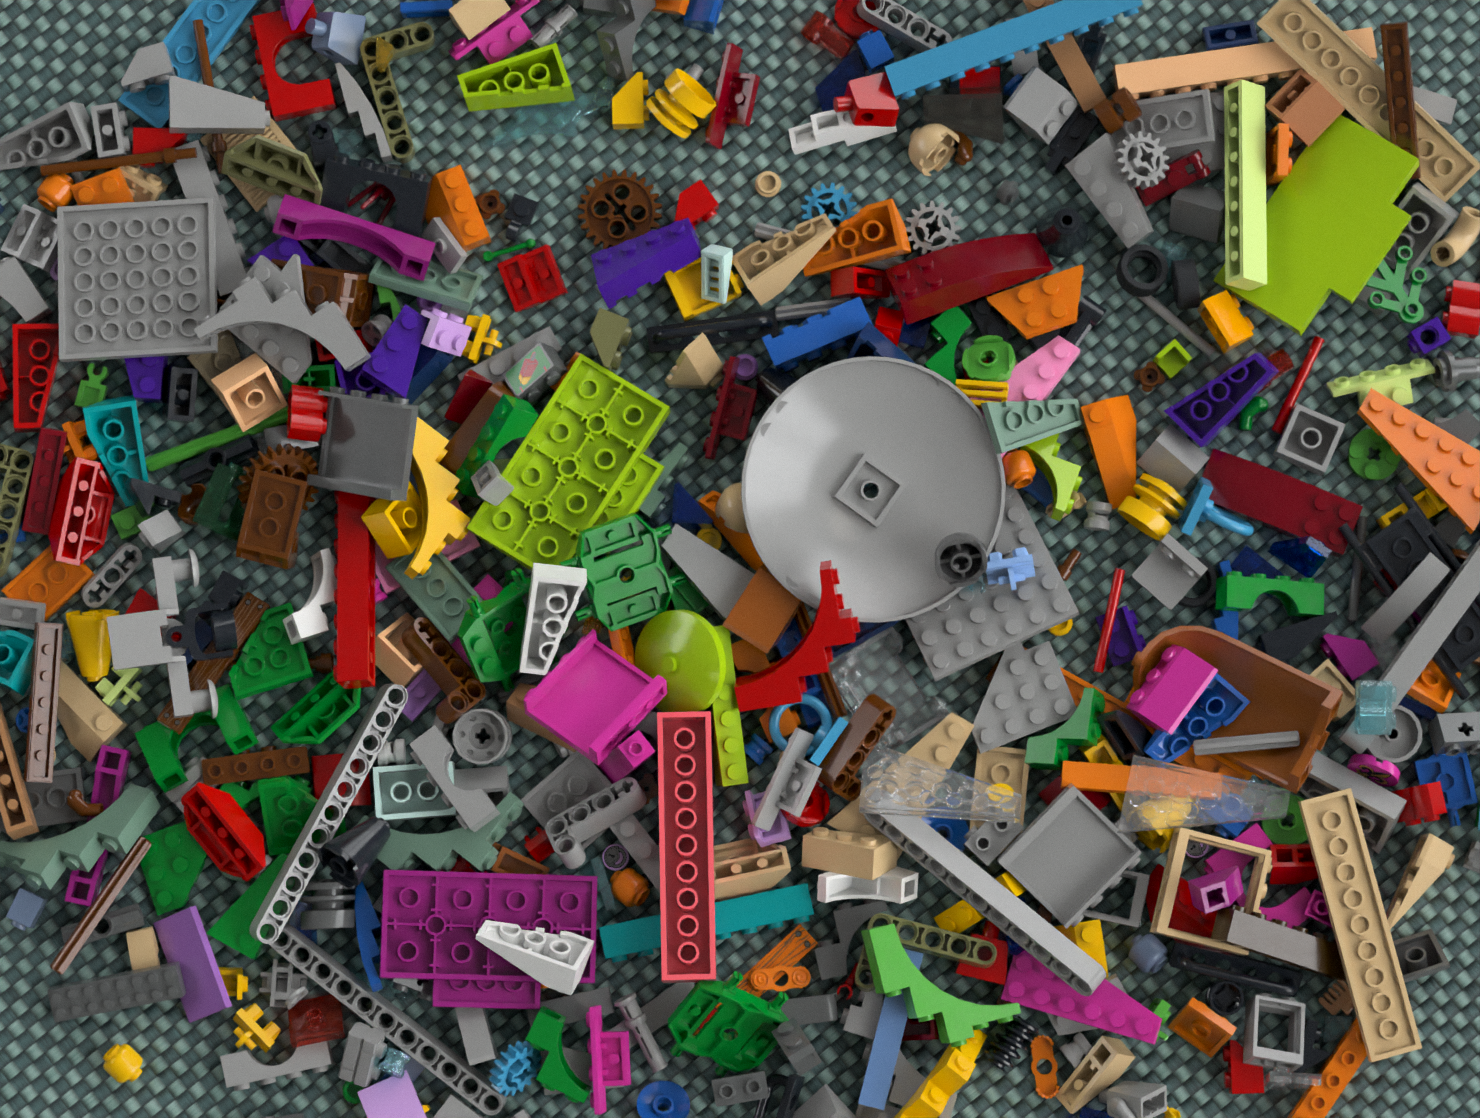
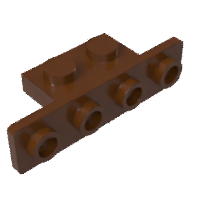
[201,746,310,786]

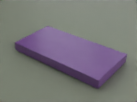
[153,906,232,1023]

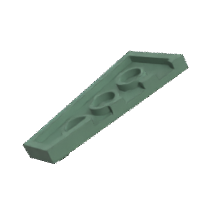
[981,399,1085,454]

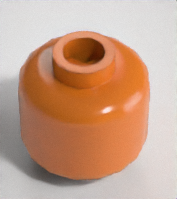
[37,173,74,212]
[1002,448,1036,489]
[610,868,650,907]

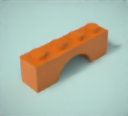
[731,639,801,744]

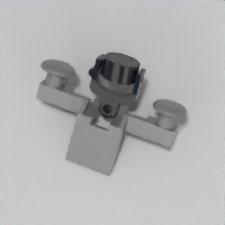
[106,549,238,719]

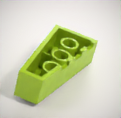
[457,43,575,112]

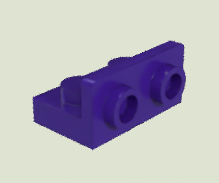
[1095,605,1146,667]

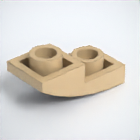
[126,926,160,970]

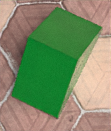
[282,364,336,394]

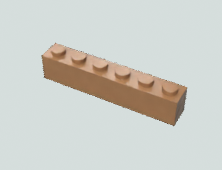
[0,702,39,840]

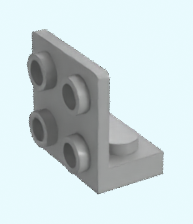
[1132,534,1208,610]

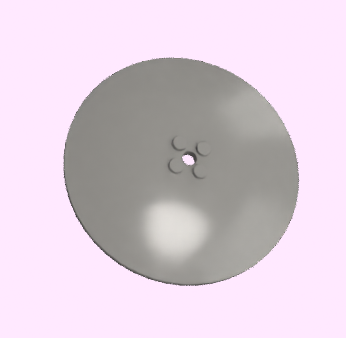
[741,356,1006,623]

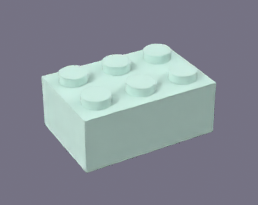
[373,761,457,821]

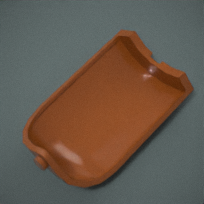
[1132,626,1343,794]

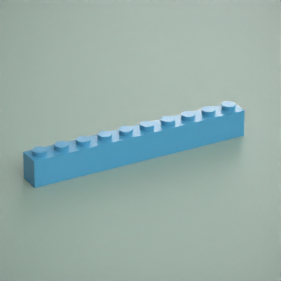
[884,0,1143,100]

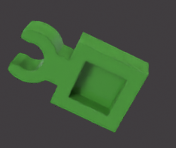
[74,363,109,408]
[111,502,157,540]

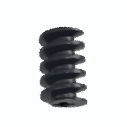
[983,1016,1039,1075]

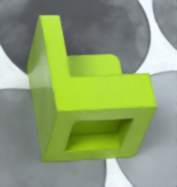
[1152,339,1192,380]

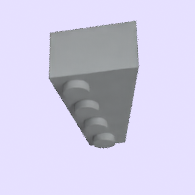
[1065,133,1154,248]

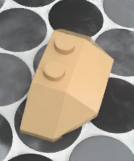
[714,838,791,902]

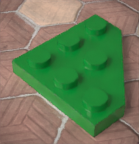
[229,602,313,700]
[258,777,347,856]
[140,821,208,915]

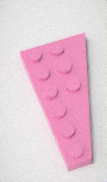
[969,335,1080,458]

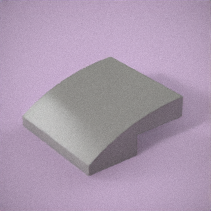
[1,204,58,273]

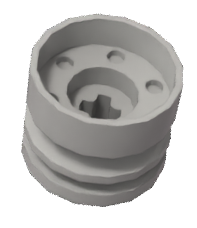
[452,708,513,764]

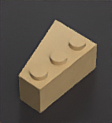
[802,827,898,880]

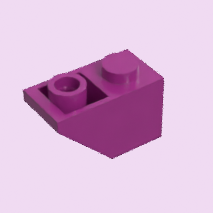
[1320,634,1379,682]
[1188,865,1244,914]

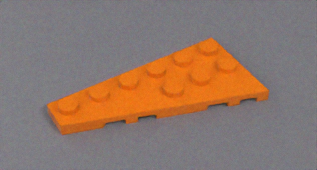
[1357,388,1480,534]

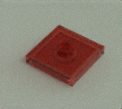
[288,994,345,1048]

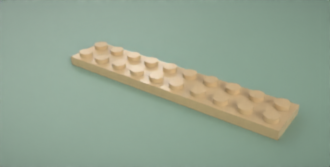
[1257,0,1480,202]
[1298,788,1422,1062]

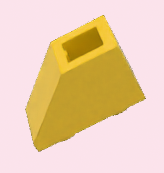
[612,72,649,129]

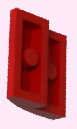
[497,244,568,312]
[311,753,371,808]

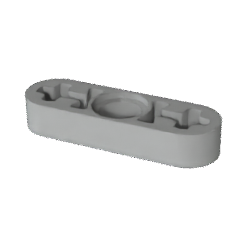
[81,543,142,608]

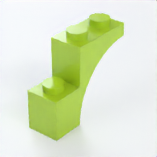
[1019,433,1083,521]

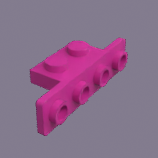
[448,0,540,65]
[586,1005,631,1115]

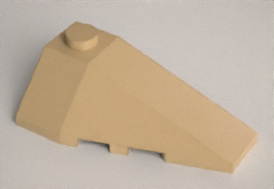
[732,213,836,306]
[1386,833,1455,929]

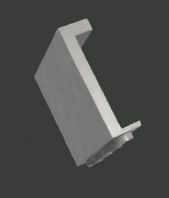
[996,783,1142,929]

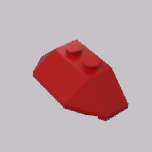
[48,457,115,566]
[181,782,266,882]
[1146,864,1218,949]

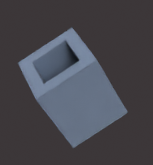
[6,888,48,931]

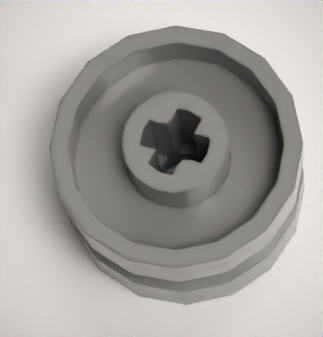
[1366,705,1423,764]

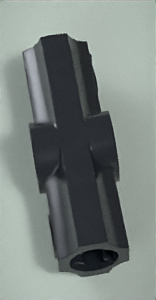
[179,434,259,487]

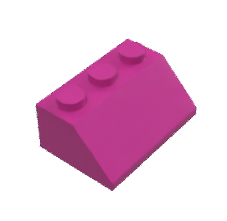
[1126,644,1218,735]

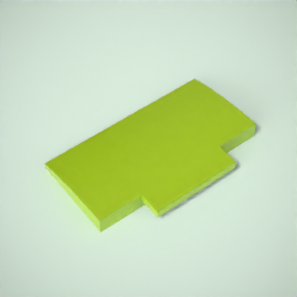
[1213,115,1419,336]
[467,353,671,571]

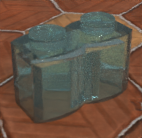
[1355,680,1397,735]

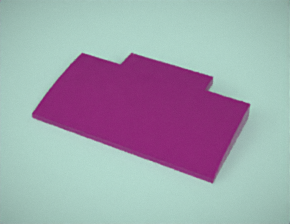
[379,870,598,1010]

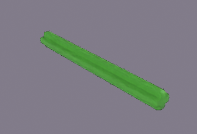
[145,407,288,471]

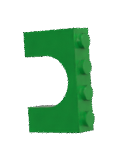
[134,683,259,793]

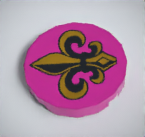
[1347,754,1400,787]

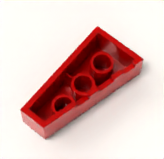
[12,323,59,433]

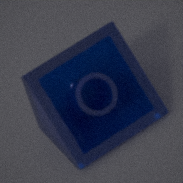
[672,482,715,529]

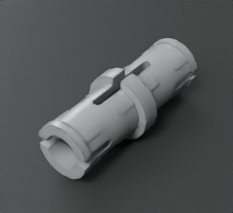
[530,3,578,49]

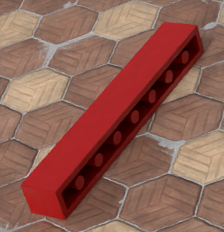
[333,490,376,689]

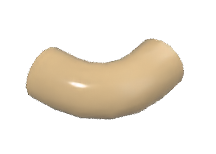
[1430,206,1480,267]

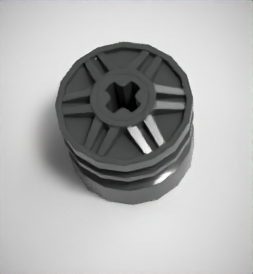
[300,879,356,930]

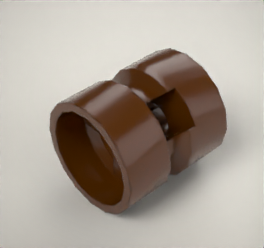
[1093,86,1142,135]

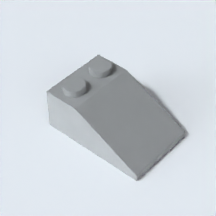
[1384,182,1460,280]

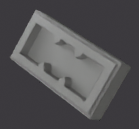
[421,217,468,274]

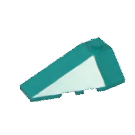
[83,395,149,507]
[0,630,34,696]

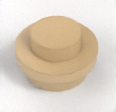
[755,171,781,197]

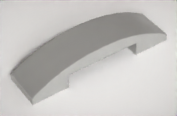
[1361,552,1450,645]

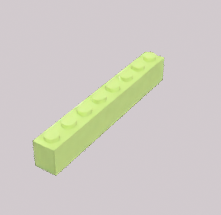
[1224,80,1267,291]

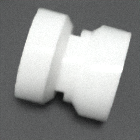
[377,739,406,766]

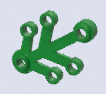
[1365,246,1427,324]

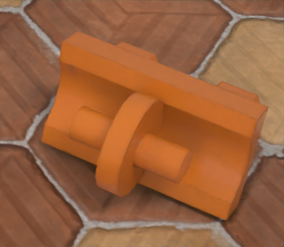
[62,420,100,463]

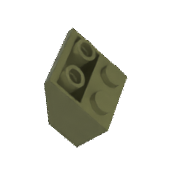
[590,308,633,372]

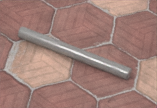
[1138,295,1216,357]

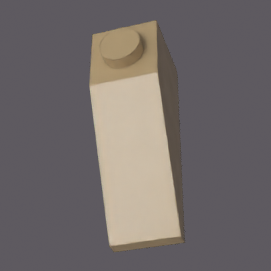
[1056,1036,1135,1114]

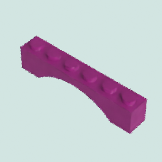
[272,194,436,281]
[64,745,132,907]

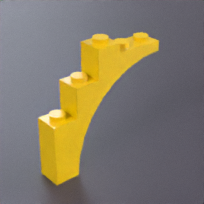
[404,417,471,580]
[894,1026,987,1118]

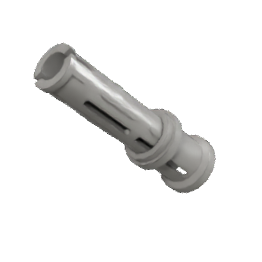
[614,992,668,1073]

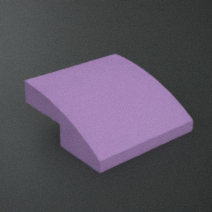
[357,1070,427,1118]

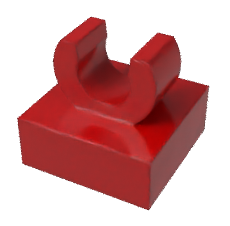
[524,827,555,863]

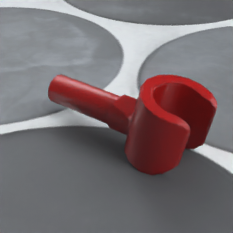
[837,963,858,1000]

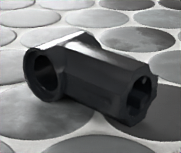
[1059,295,1107,347]

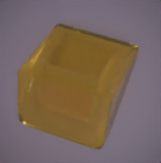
[376,36,396,73]

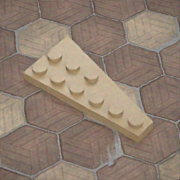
[827,712,975,860]

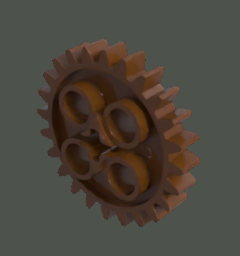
[578,169,662,249]
[237,443,319,511]

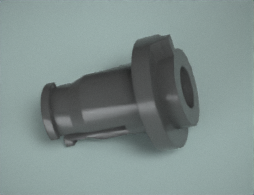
[1432,350,1480,392]

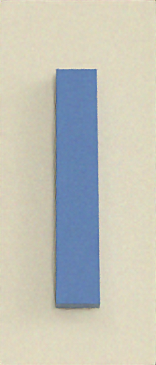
[858,949,923,1110]

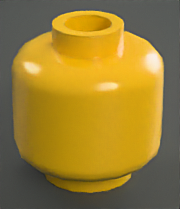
[103,1043,143,1083]

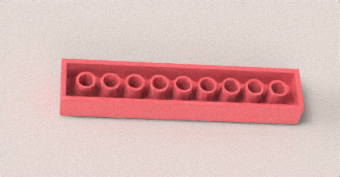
[657,711,716,983]

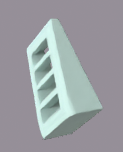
[701,244,733,304]

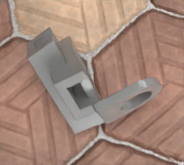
[259,959,309,1010]

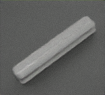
[775,298,851,321]

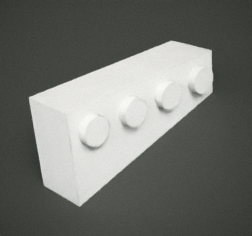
[520,563,587,675]

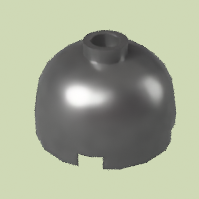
[934,532,988,587]

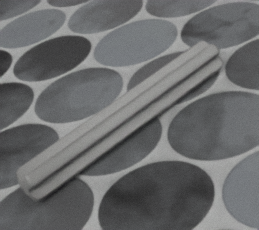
[1193,731,1300,756]

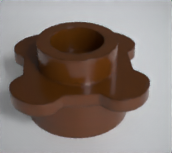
[475,189,505,219]
[1134,361,1165,393]
[637,773,659,805]

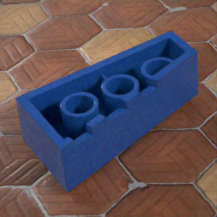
[762,297,873,373]

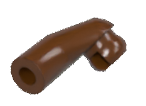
[953,126,973,166]
[66,789,104,817]

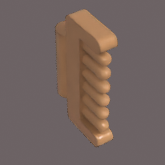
[1318,980,1354,1016]

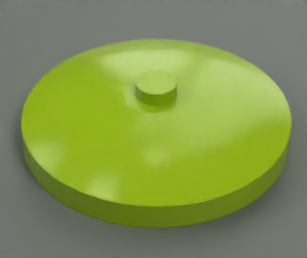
[635,610,726,712]

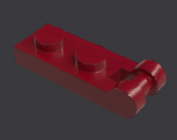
[1136,149,1211,206]

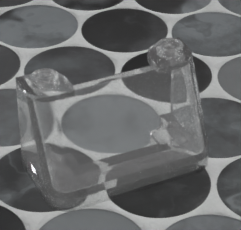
[829,626,950,756]

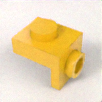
[218,967,248,1000]

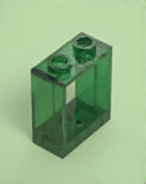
[192,462,247,542]

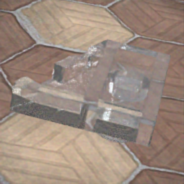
[1264,1067,1322,1091]

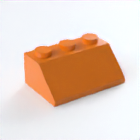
[426,164,491,252]

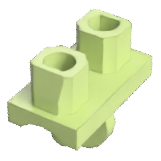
[95,667,143,707]

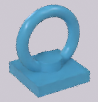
[1178,476,1254,536]
[769,693,849,766]

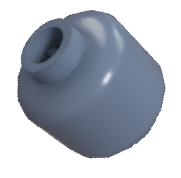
[1128,934,1168,973]

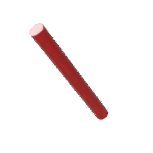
[1271,336,1324,434]
[1093,568,1125,673]

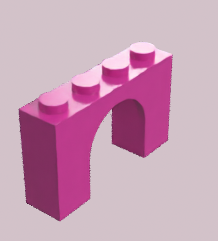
[1203,823,1311,929]

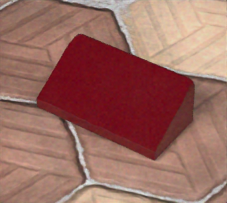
[444,369,493,424]

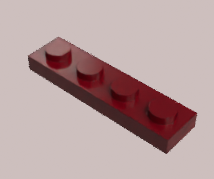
[22,426,67,535]

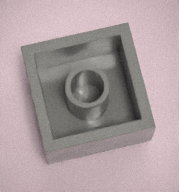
[1273,403,1346,476]

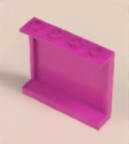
[523,629,667,765]

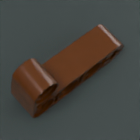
[439,380,515,475]
[402,617,486,724]
[817,694,896,801]

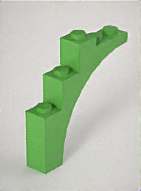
[861,924,1021,1047]

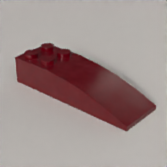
[885,233,1054,325]
[1202,448,1363,558]

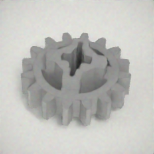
[1113,131,1170,190]
[906,201,961,256]

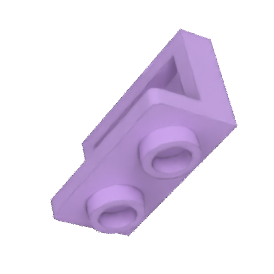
[421,308,472,357]
[743,790,791,847]

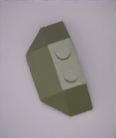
[221,135,323,205]

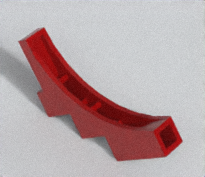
[734,560,860,712]

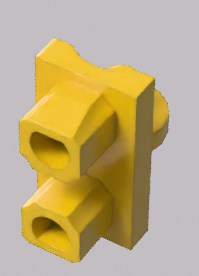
[462,314,503,364]
[233,1003,281,1053]

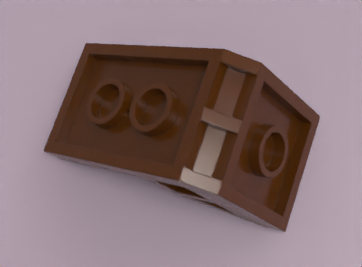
[271,258,376,327]
[236,469,308,569]

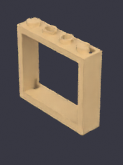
[1150,827,1273,955]

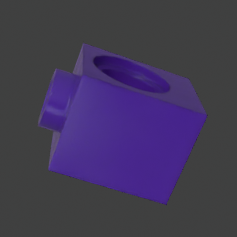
[1407,316,1451,358]

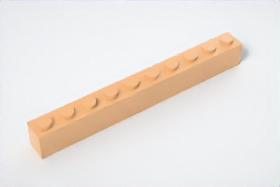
[1113,27,1377,101]

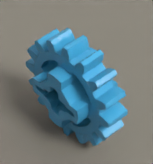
[801,183,857,228]
[489,1040,542,1096]

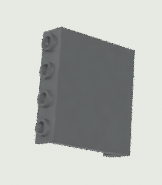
[307,386,419,501]

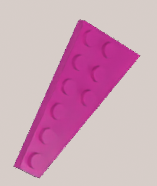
[1001,943,1162,1045]

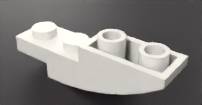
[788,110,897,155]

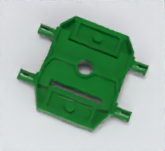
[559,512,686,632]
[458,568,569,692]
[668,971,789,1077]

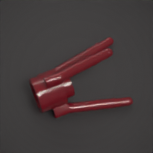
[348,182,396,225]

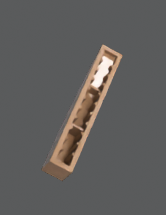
[1022,0,1106,113]

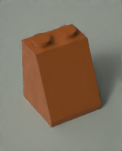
[722,564,802,653]

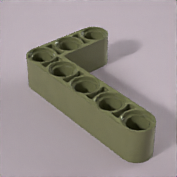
[360,22,435,163]
[0,444,35,577]
[855,913,997,992]

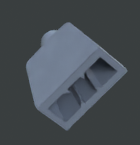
[305,12,366,66]

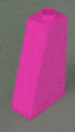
[598,730,656,784]

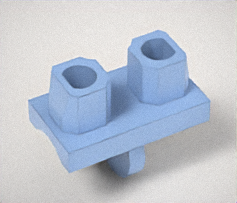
[986,547,1035,591]

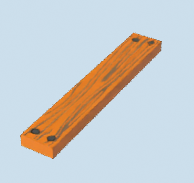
[692,924,818,1036]

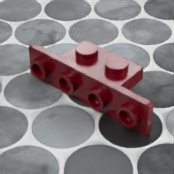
[705,43,760,149]
[703,356,759,460]

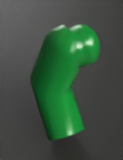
[1238,396,1268,431]

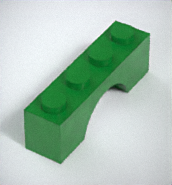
[455,394,539,500]
[1216,571,1324,618]

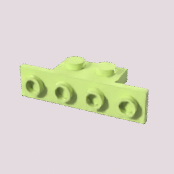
[1326,358,1435,408]

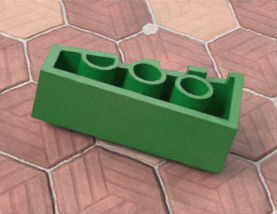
[206,853,305,959]

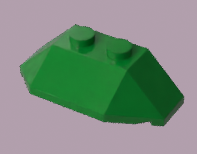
[270,671,361,744]

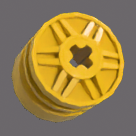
[646,68,716,139]
[1117,473,1188,542]

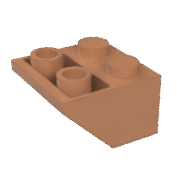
[1265,68,1345,147]

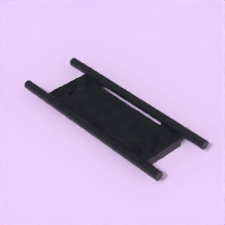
[1338,482,1480,700]

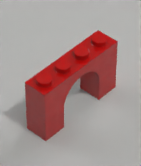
[249,3,337,122]

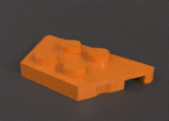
[986,264,1084,339]

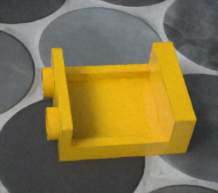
[663,245,744,322]

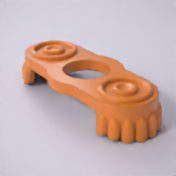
[747,965,811,992]
[1030,1035,1060,1099]

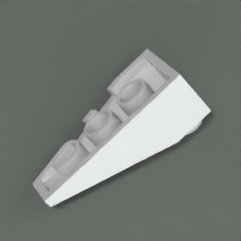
[475,920,594,995]

